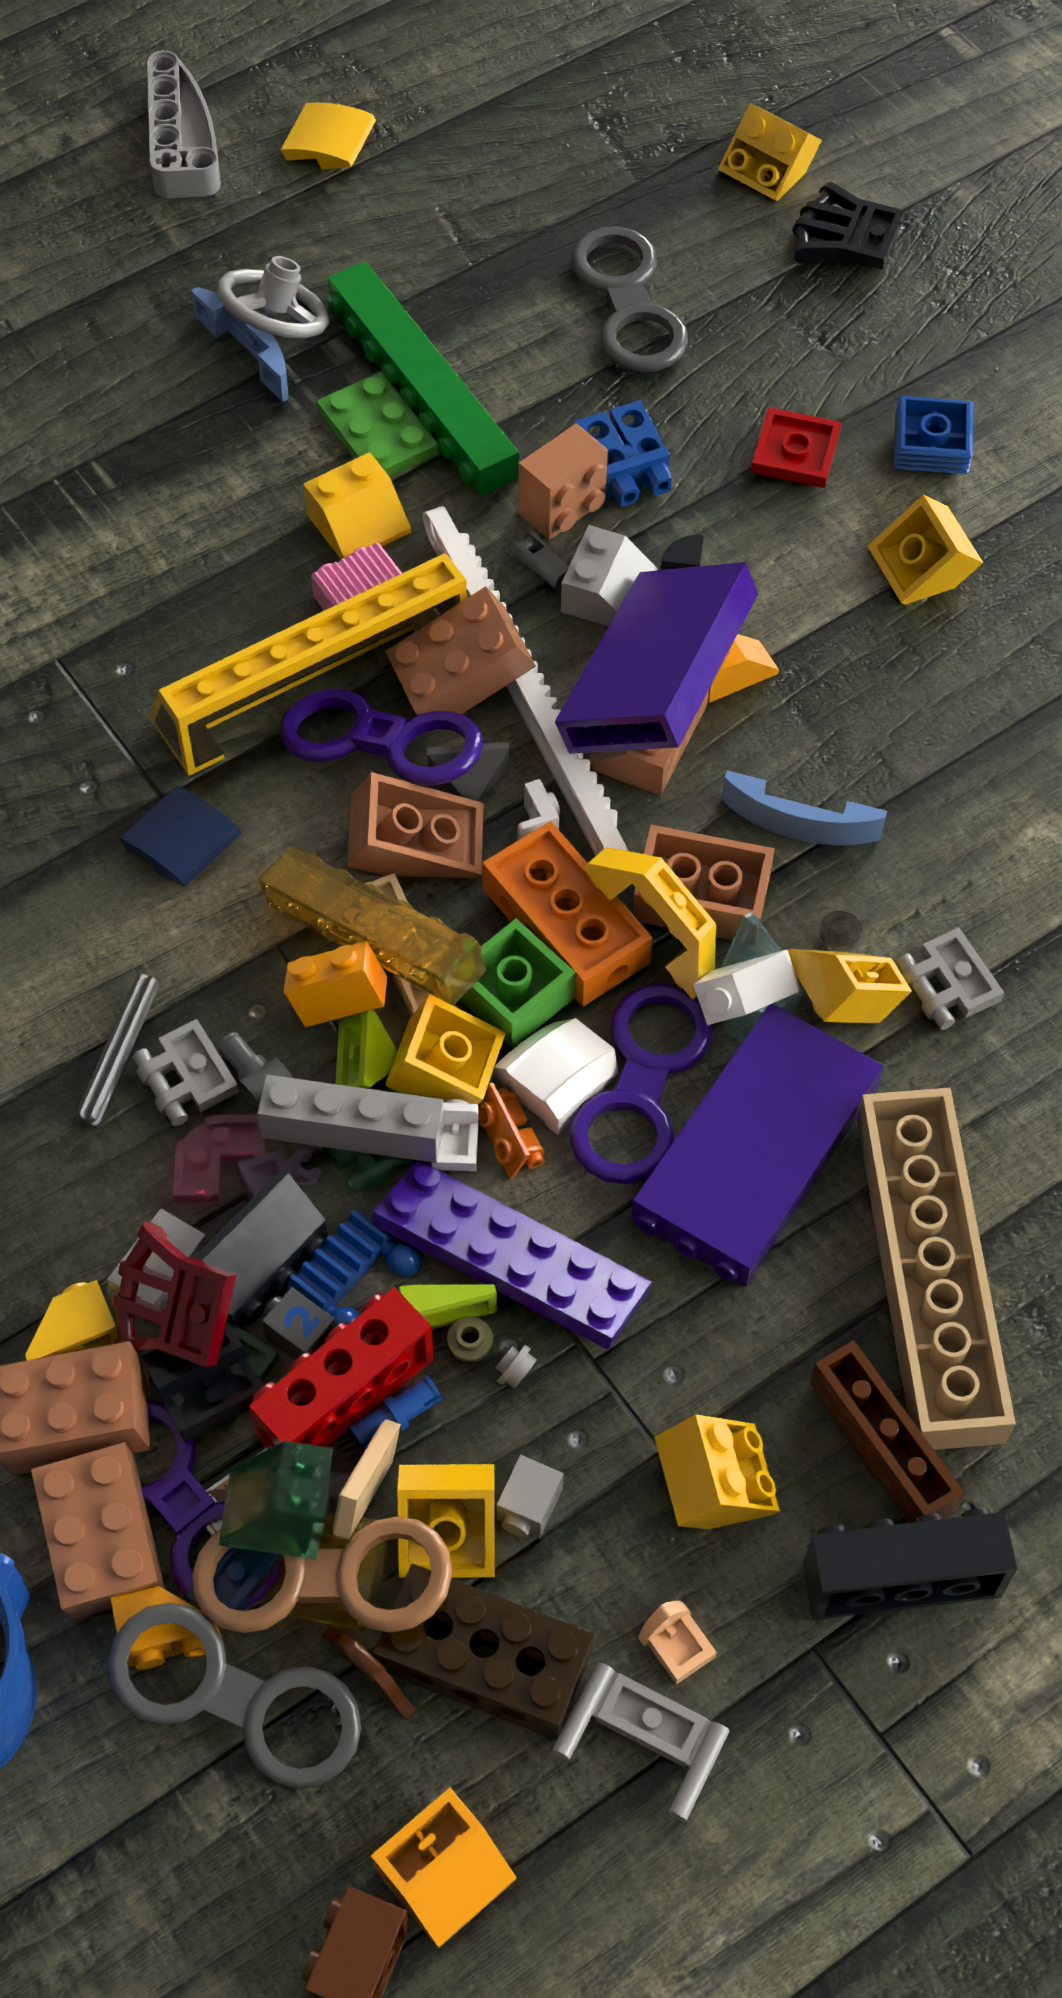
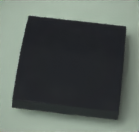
[141,1320,264,1443]

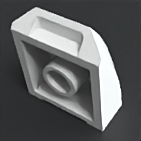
[493,1018,619,1135]

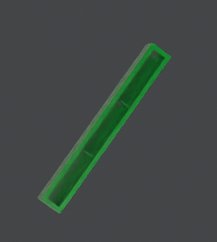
[326,261,519,496]

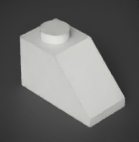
[693,949,801,1025]

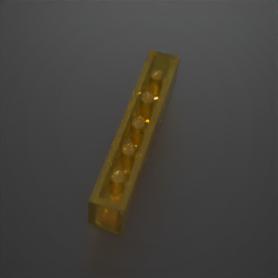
[257,846,487,1006]

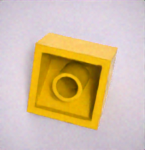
[303,452,411,559]
[867,495,983,605]
[385,994,506,1104]
[397,1464,495,1578]

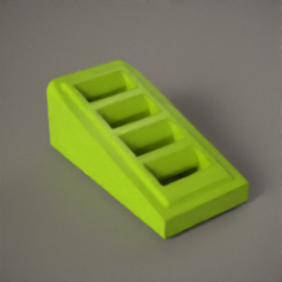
[399,1284,497,1329]

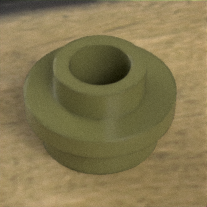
[447,1317,493,1362]

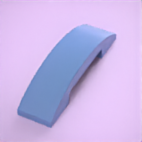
[191,287,289,402]
[722,771,887,846]

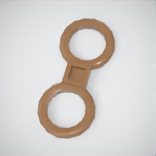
[192,1516,453,1633]

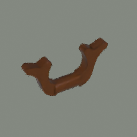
[322,1625,416,1720]

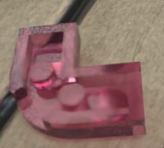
[173,1114,267,1203]

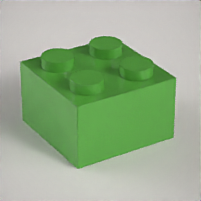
[453,918,576,1049]

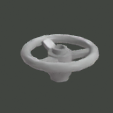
[217,256,330,339]

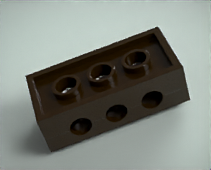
[374,1563,594,1740]

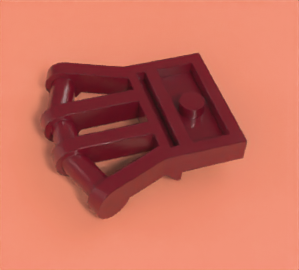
[111,1222,237,1367]

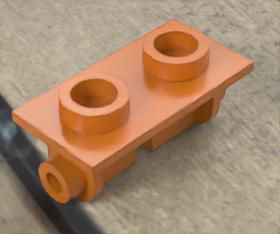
[477,1083,545,1180]

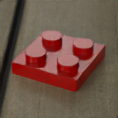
[751,407,842,488]

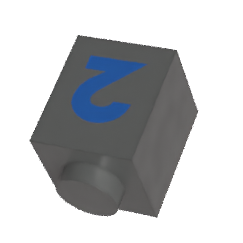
[262,1287,336,1360]

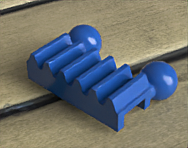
[286,1210,422,1327]

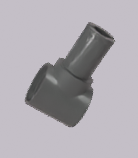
[218,1032,292,1112]

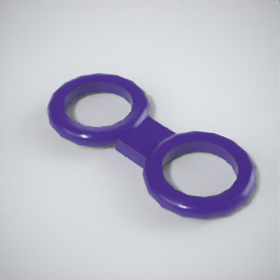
[279,689,483,786]
[569,983,713,1185]
[141,1399,284,1610]

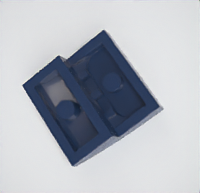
[120,786,242,887]

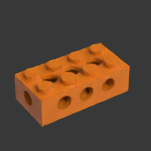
[482,821,653,1007]

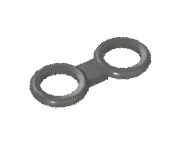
[571,226,688,373]
[107,1603,362,1789]

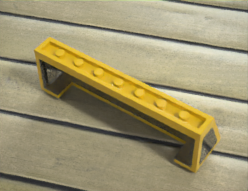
[150,553,467,776]

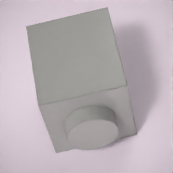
[497,1455,564,1539]

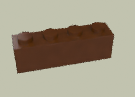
[810,1340,965,1523]

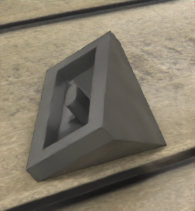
[427,742,509,801]

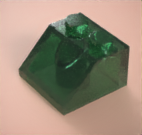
[219,1441,333,1560]

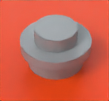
[495,1345,537,1389]

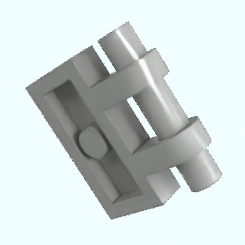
[896,928,1004,1030]
[133,1019,239,1126]

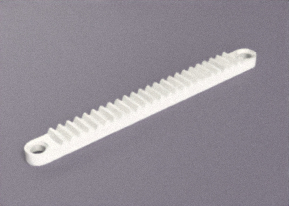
[423,506,628,856]

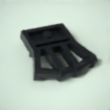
[792,182,905,270]

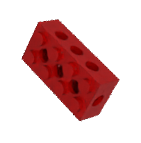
[249,1287,434,1479]

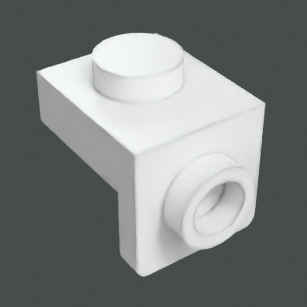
[517,779,560,841]
[431,1099,479,1171]

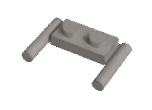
[552,1662,730,1822]

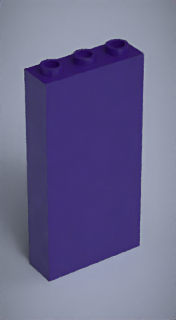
[555,562,758,754]
[631,1004,884,1286]

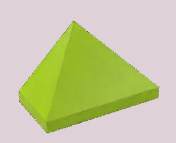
[335,1010,398,1089]

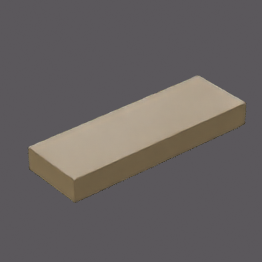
[332,1419,401,1540]

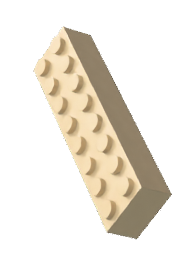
[856,1087,1016,1450]

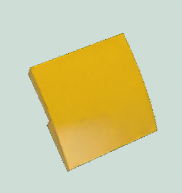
[281,102,376,170]

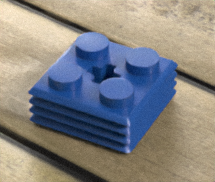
[894,396,974,475]

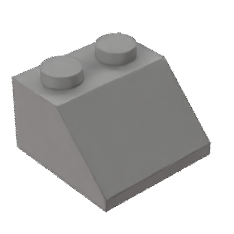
[561,525,658,627]

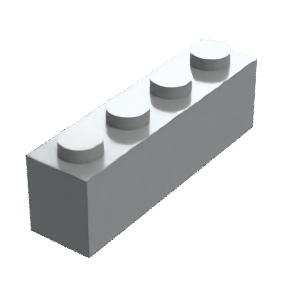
[257,1075,444,1163]

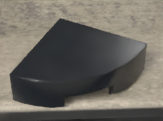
[661,535,704,570]

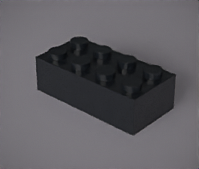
[802,1508,1018,1621]

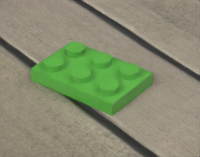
[317,372,439,477]

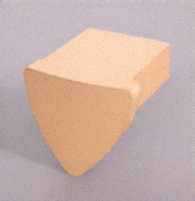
[638,1601,717,1684]

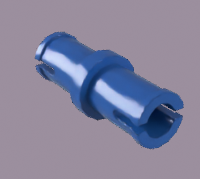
[348,1375,443,1452]

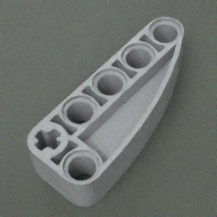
[147,50,221,198]

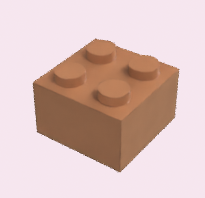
[518,423,608,540]

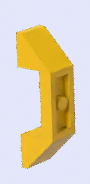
[583,847,716,1000]

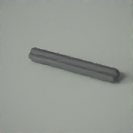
[76,973,159,1127]

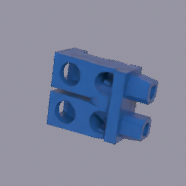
[574,400,672,507]

